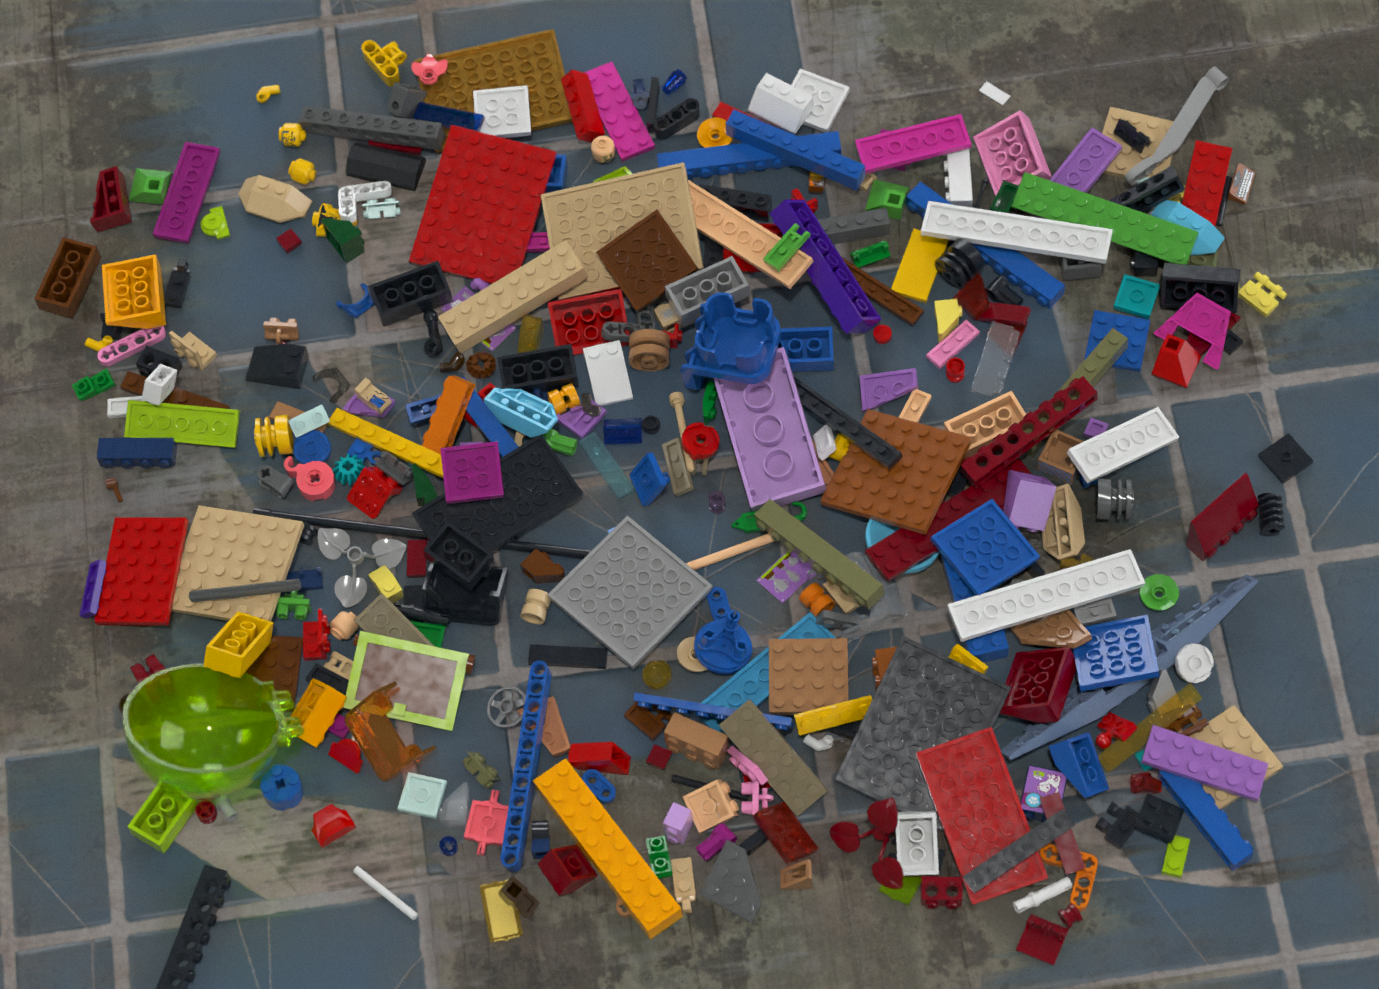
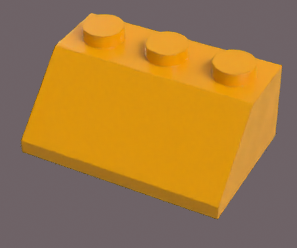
[283,678,347,748]

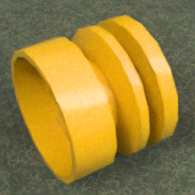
[254,414,294,457]

